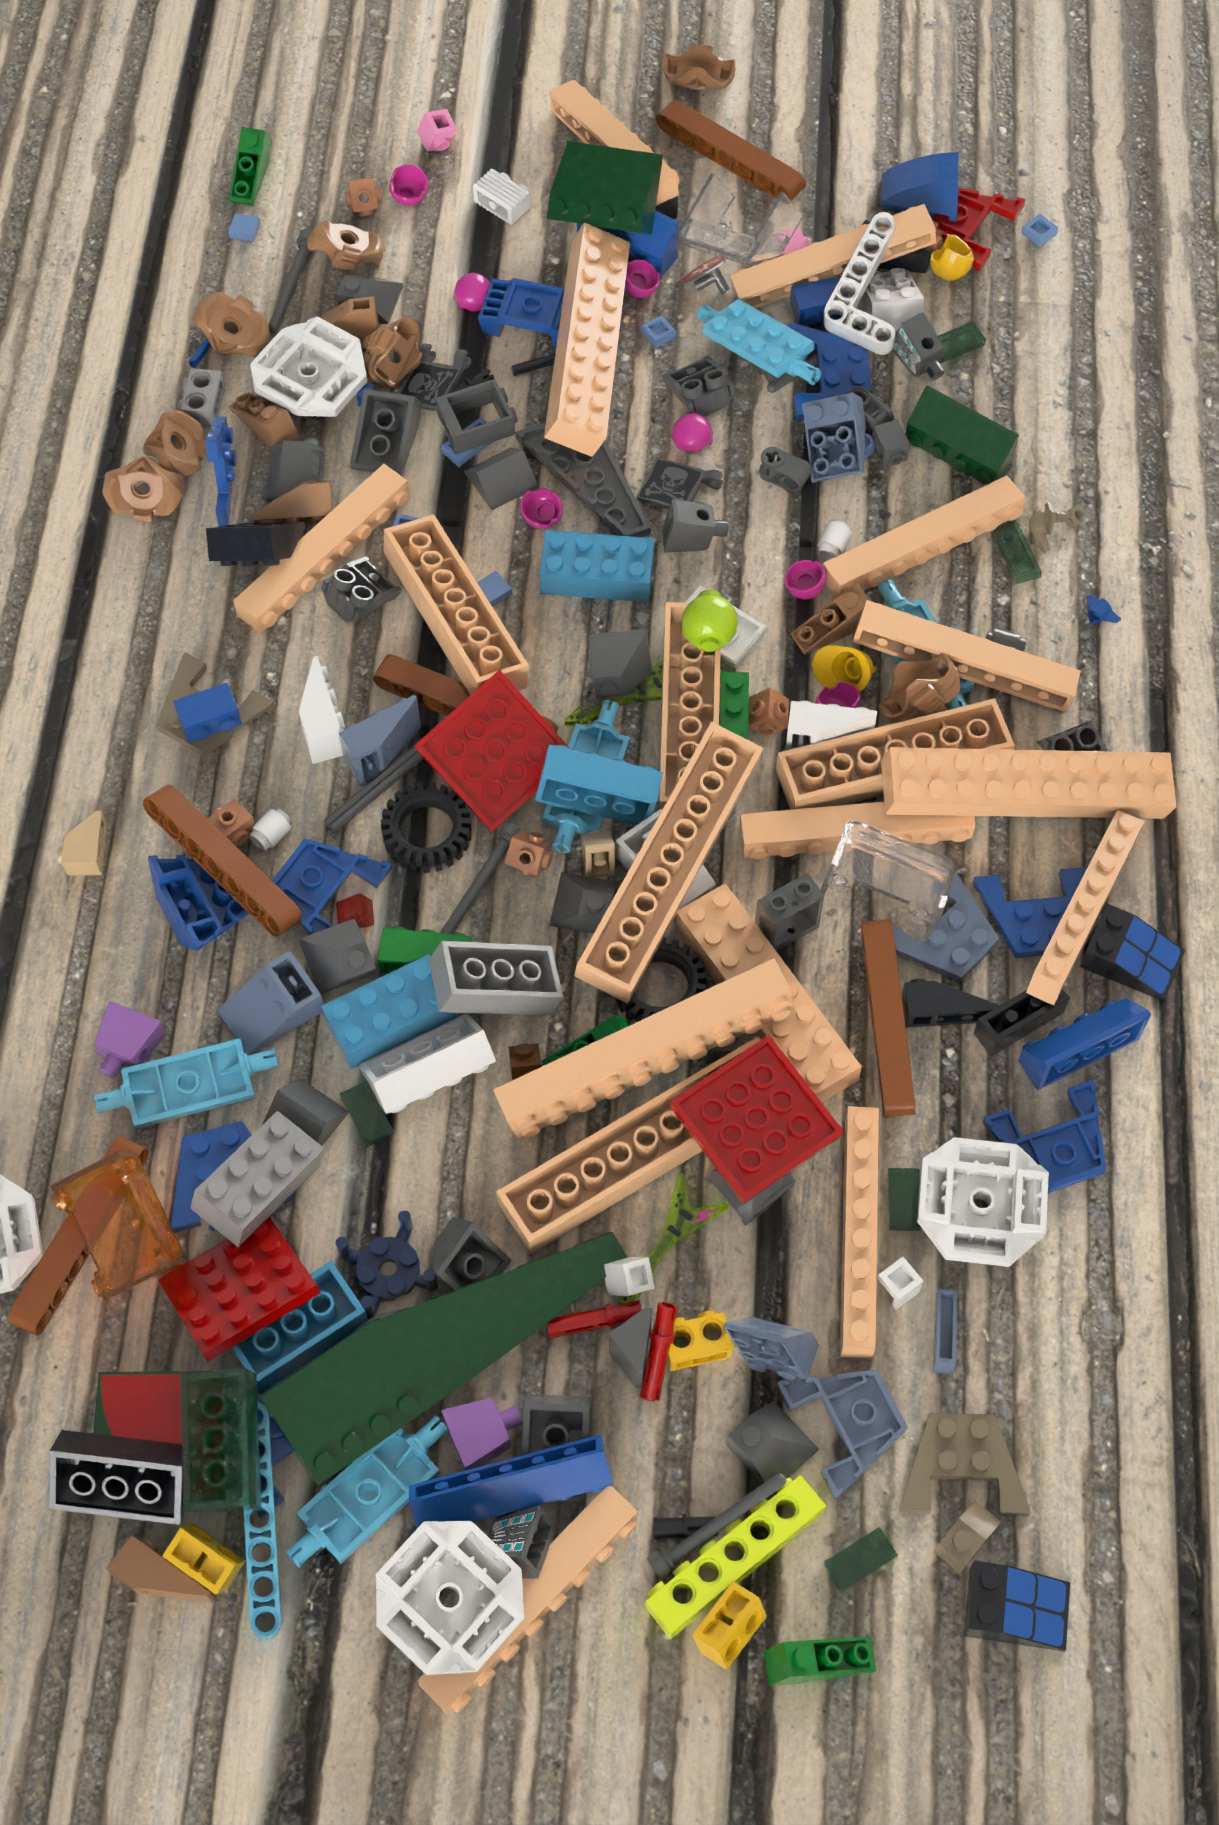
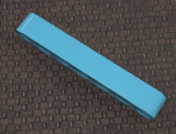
[239,1401,282,1640]

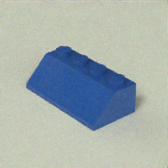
[577,210,679,277]
[1018,998,1151,1091]

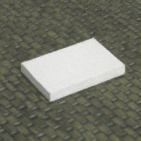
[685,586,767,669]

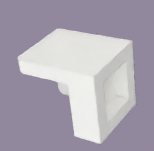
[604,1257,655,1296]
[877,1257,923,1310]

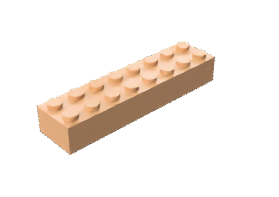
[384,514,529,695]
[658,602,721,810]
[776,698,1015,810]
[675,883,862,1103]

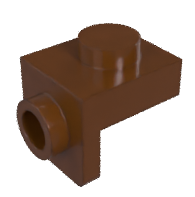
[508,1043,541,1080]

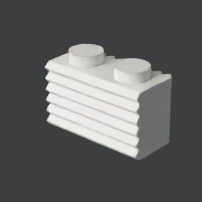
[473,168,531,225]

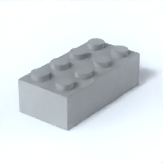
[429,941,563,1015]
[190,1111,325,1247]

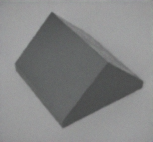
[465,448,538,510]
[262,1079,349,1146]
[609,1307,652,1389]

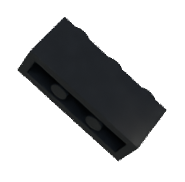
[973,989,1070,1057]

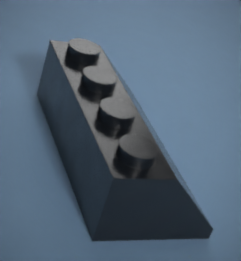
[49,1430,192,1525]

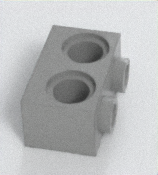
[178,368,225,429]

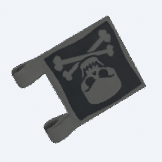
[399,343,471,411]
[637,457,723,509]

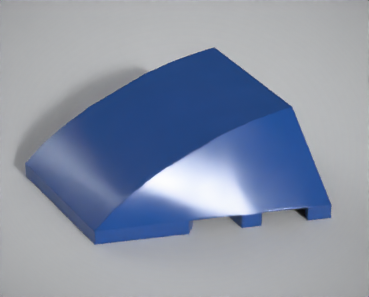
[881,152,959,222]
[148,855,249,951]

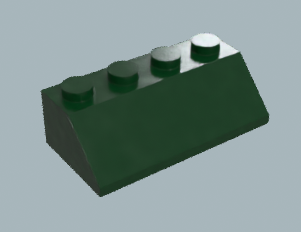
[905,385,1019,485]

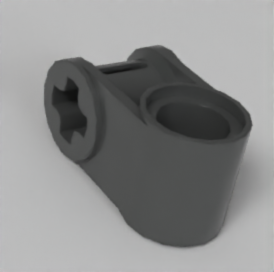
[847,386,894,437]
[759,447,812,494]

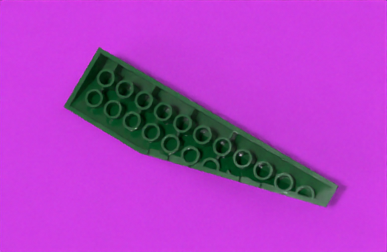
[259,1232,628,1485]

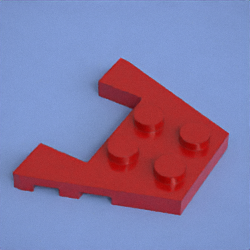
[931,187,1026,271]

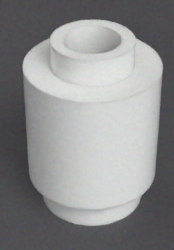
[817,520,852,561]
[249,809,291,852]

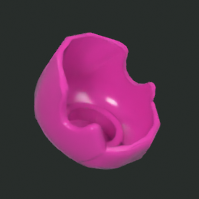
[389,164,428,206]
[624,260,660,299]
[453,273,490,312]
[672,413,713,452]
[520,488,563,530]
[784,560,826,600]
[815,681,861,708]

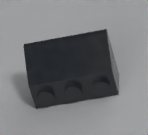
[206,522,305,566]

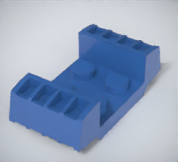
[478,278,564,349]

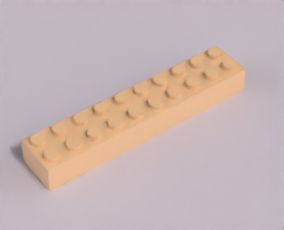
[544,222,630,457]
[574,722,763,1004]
[881,747,1176,819]
[493,958,795,1139]
[496,1037,760,1255]

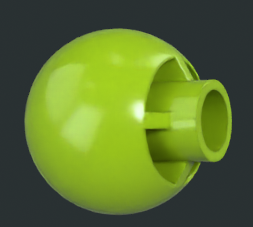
[681,589,738,652]

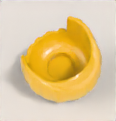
[930,235,974,281]

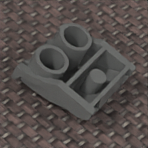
[662,356,736,417]
[266,440,326,502]
[321,556,402,622]
[1037,720,1108,751]
[706,1169,795,1226]

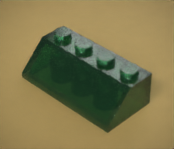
[180,1368,261,1512]

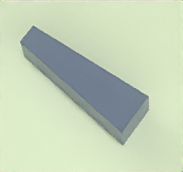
[933,1289,957,1375]

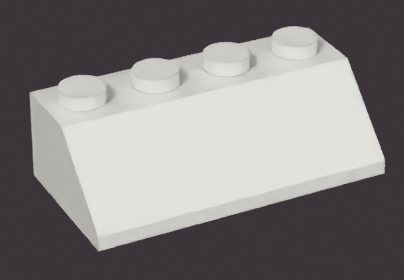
[358,1013,496,1114]

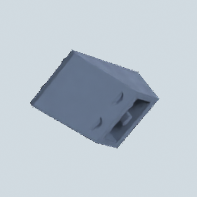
[802,393,865,483]
[339,695,421,787]
[217,951,324,1055]
[723,1317,819,1380]

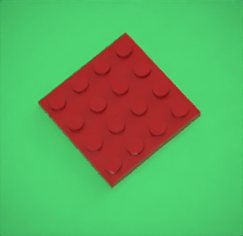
[414,669,571,832]
[669,1035,844,1205]
[158,1216,321,1362]

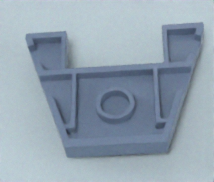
[892,866,1000,982]
[776,1369,908,1500]

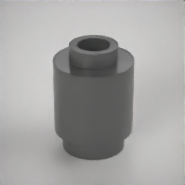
[985,627,1027,652]

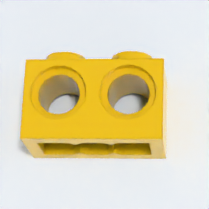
[668,1310,734,1372]
[162,1523,246,1595]
[692,1581,767,1670]

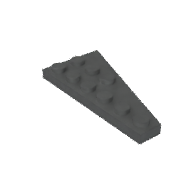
[515,422,651,537]

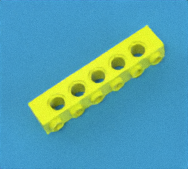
[645,1475,826,1639]

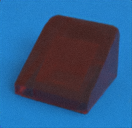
[336,893,374,928]

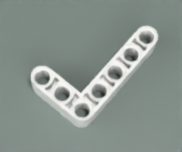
[824,212,895,355]

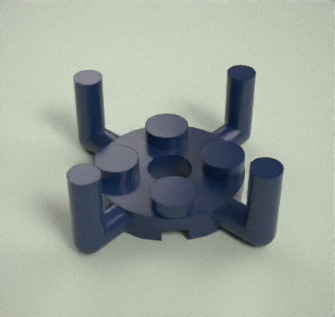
[335,1210,438,1318]

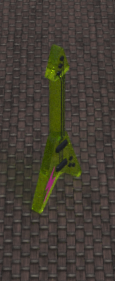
[564,659,663,726]
[619,1173,728,1305]

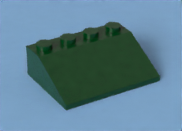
[547,141,663,234]

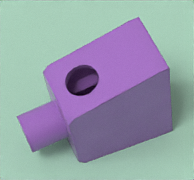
[94,1001,166,1078]
[441,1398,523,1471]

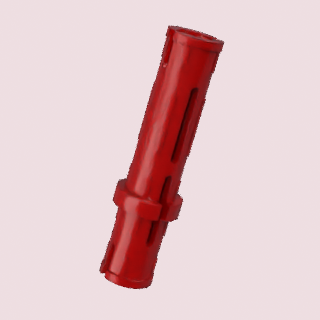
[547,1300,642,1339]
[639,1302,678,1402]

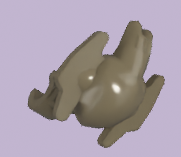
[1028,503,1087,553]

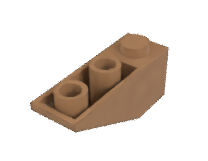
[320,296,379,340]
[228,393,300,447]
[250,480,333,523]
[790,583,872,655]
[106,1535,215,1603]

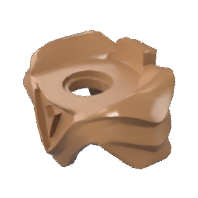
[662,44,736,90]
[307,221,385,271]
[192,292,269,357]
[361,316,422,388]
[143,410,207,478]
[102,457,186,522]
[879,653,960,723]

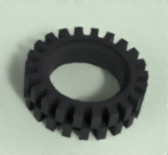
[381,782,472,873]
[615,937,707,1022]

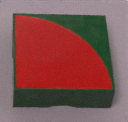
[93,1371,234,1511]

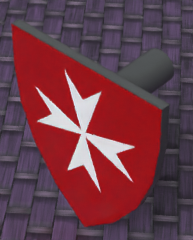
[675,249,730,294]

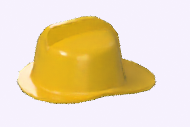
[812,645,877,691]

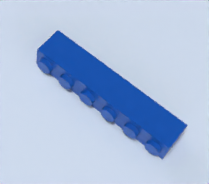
[409,1434,613,1528]

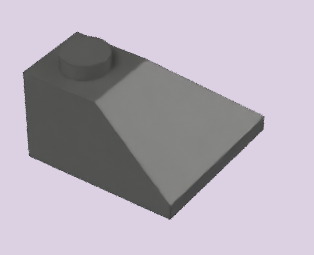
[336,273,403,324]
[589,629,653,698]
[550,872,618,933]
[299,919,376,994]
[433,1217,511,1291]
[727,1401,819,1484]

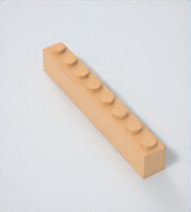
[549,80,680,205]
[730,204,936,308]
[233,464,410,634]
[823,476,1025,598]
[852,600,1081,713]
[739,802,976,860]
[1026,809,1144,1005]
[840,1106,879,1360]
[417,1486,638,1715]

